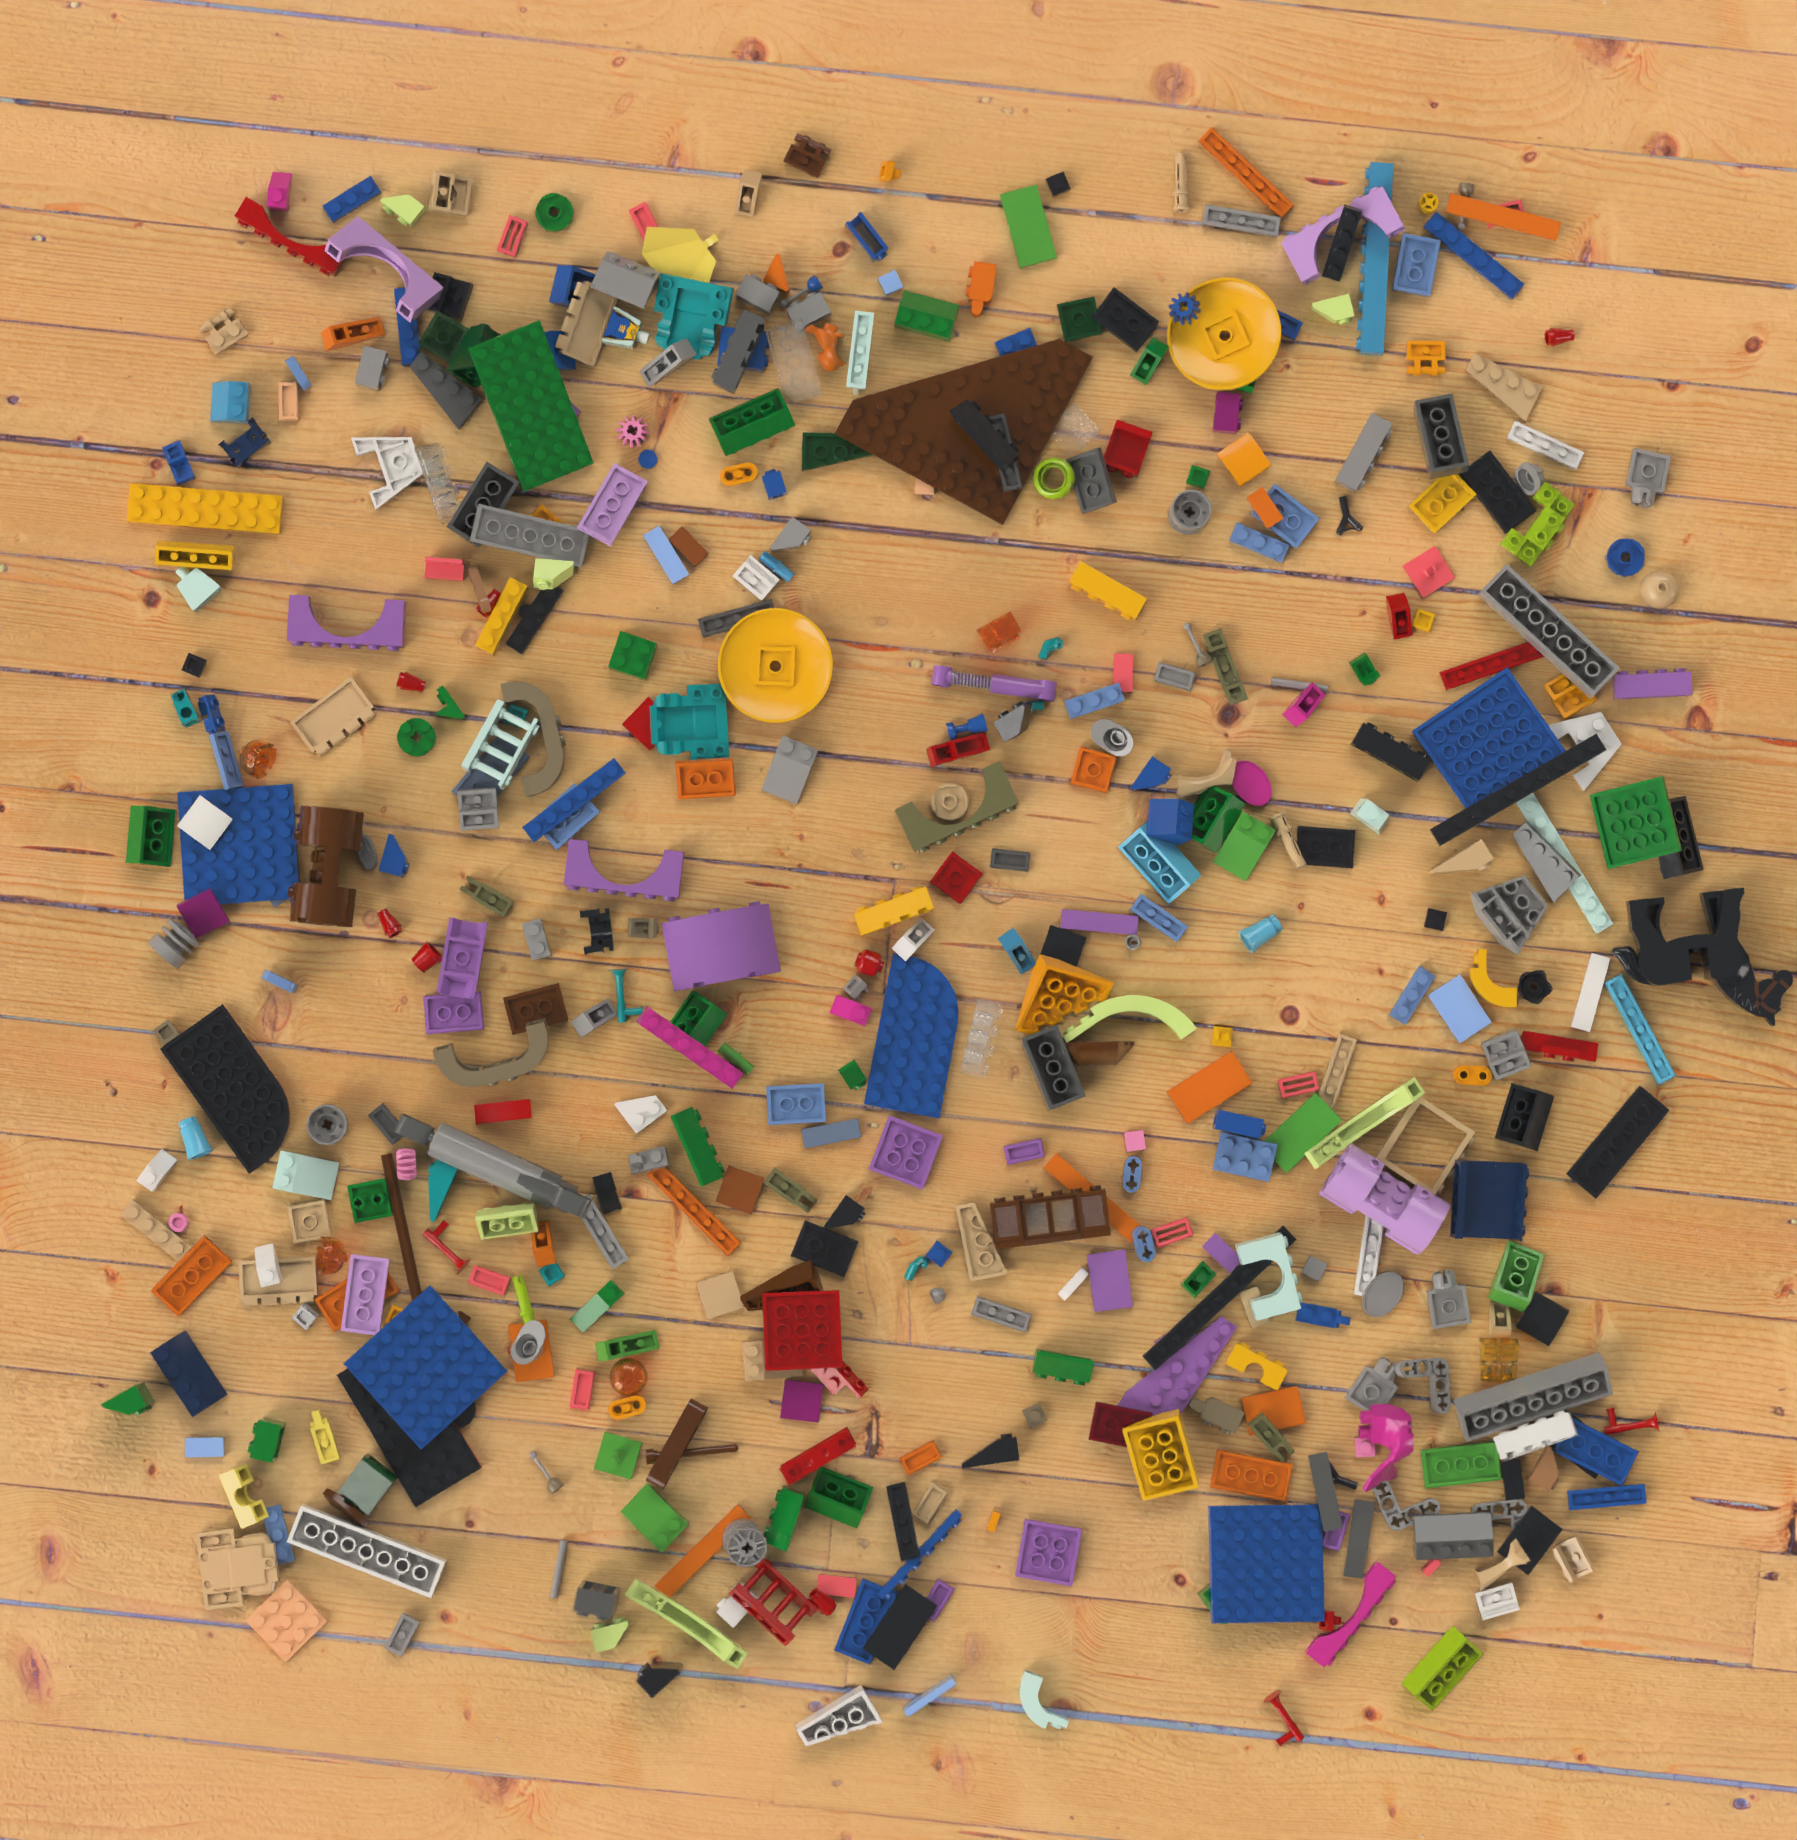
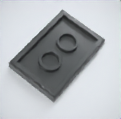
[1066,447,1117,514]

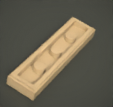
[1318,1033,1358,1110]

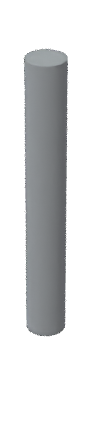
[1270,677,1328,693]
[550,1540,568,1598]

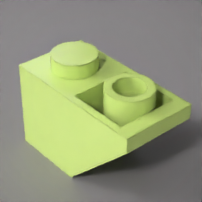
[380,195,426,227]
[590,1617,630,1653]

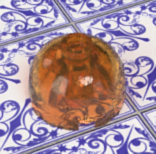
[240,740,276,779]
[316,1236,348,1275]
[609,1357,648,1396]

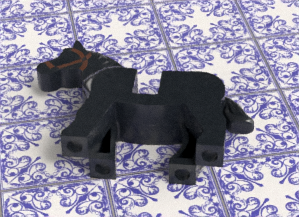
[1612,887,1793,1026]

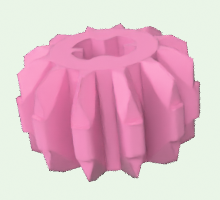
[616,415,649,448]
[396,1148,417,1180]

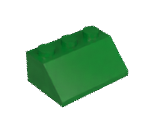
[894,290,959,342]
[1191,786,1245,853]
[126,806,176,867]
[670,990,727,1046]
[1032,1349,1094,1386]
[101,1382,155,1416]
[804,1467,873,1529]
[763,1486,805,1552]

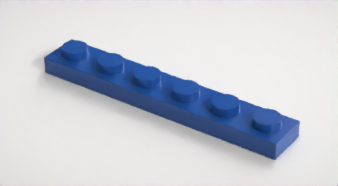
[1423,212,1524,300]
[522,758,626,843]
[876,1509,962,1600]

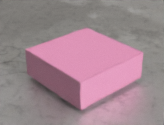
[1124,1130,1146,1152]

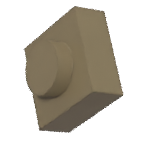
[153,1019,180,1046]
[1022,1402,1048,1428]

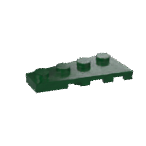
[802,432,874,471]

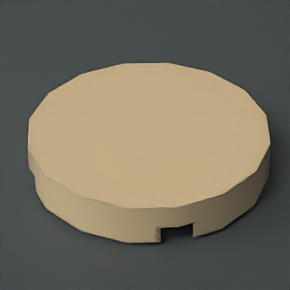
[931,783,969,821]

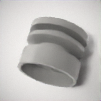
[1168,490,1211,535]
[148,918,200,969]
[306,1104,348,1145]
[722,1518,767,1567]

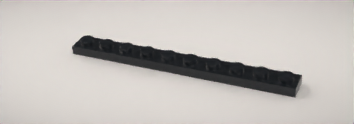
[1430,734,1606,847]
[1142,1225,1296,1370]

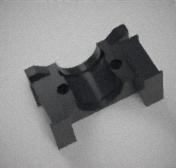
[579,908,614,955]

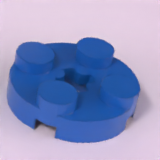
[1605,538,1645,577]

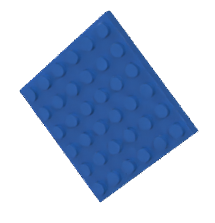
[1412,667,1566,826]
[177,784,300,905]
[343,1285,507,1449]
[1208,1505,1325,1623]

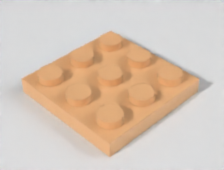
[245,1579,328,1662]

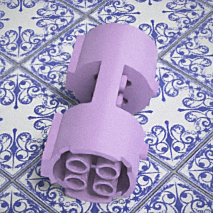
[1319,1143,1450,1255]

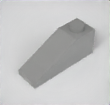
[640,338,697,387]

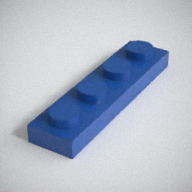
[394,288,421,365]
[1567,1484,1647,1510]

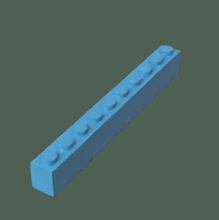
[1356,162,1394,356]

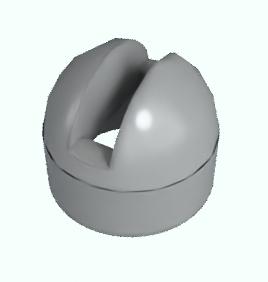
[1125,934,1142,950]
[930,1288,946,1305]

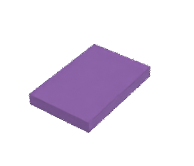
[423,991,484,1034]
[1087,1249,1133,1312]

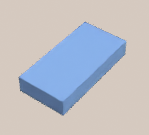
[185,1437,225,1457]

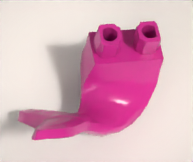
[1358,1404,1414,1492]

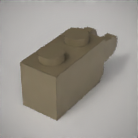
[1188,1397,1245,1435]

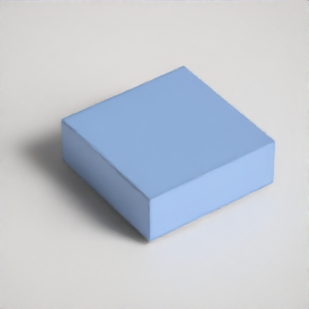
[878,270,903,296]

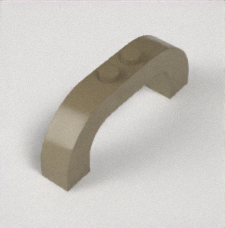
[501,681,566,797]
[433,1018,549,1087]

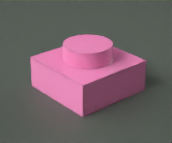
[1354,1437,1375,1457]

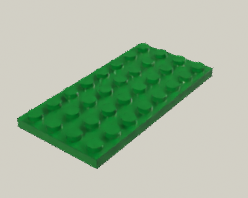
[468,320,594,492]

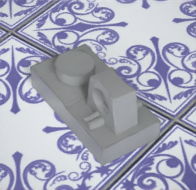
[628,1146,670,1175]

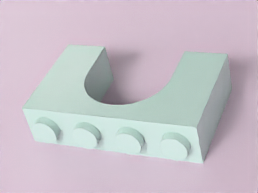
[1235,1232,1303,1321]

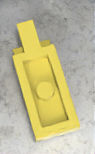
[310,1409,341,1465]

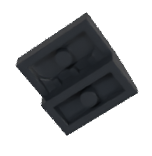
[427,272,473,321]
[1516,1291,1569,1346]

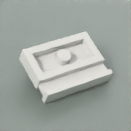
[733,555,780,601]
[1474,1582,1520,1620]

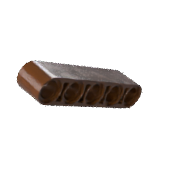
[646,1398,708,1490]

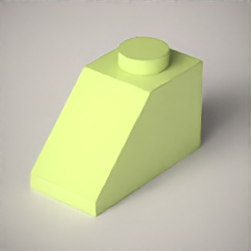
[1310,294,1355,325]
[533,558,574,590]

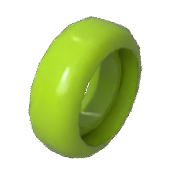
[1033,457,1075,500]

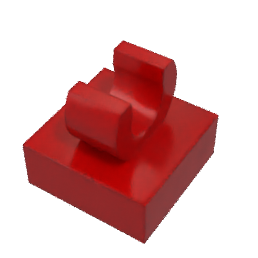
[1319,1610,1341,1631]

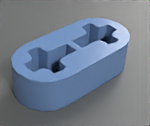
[285,356,312,391]
[261,969,298,994]
[1122,1156,1142,1193]
[1132,1225,1156,1262]

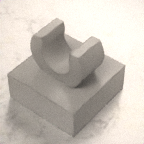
[843,974,869,1000]

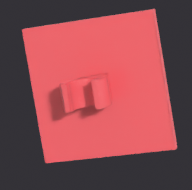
[1403,546,1455,598]

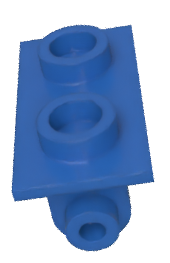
[198,694,226,735]

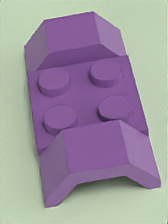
[437,917,488,999]

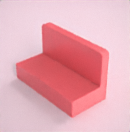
[425,557,465,581]

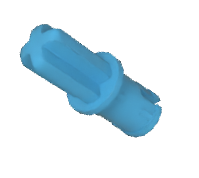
[759,551,795,583]

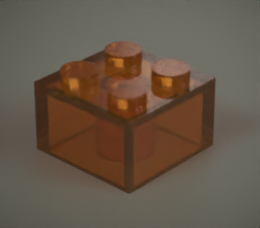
[976,611,1022,654]

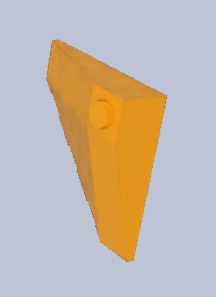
[1015,954,1114,1035]

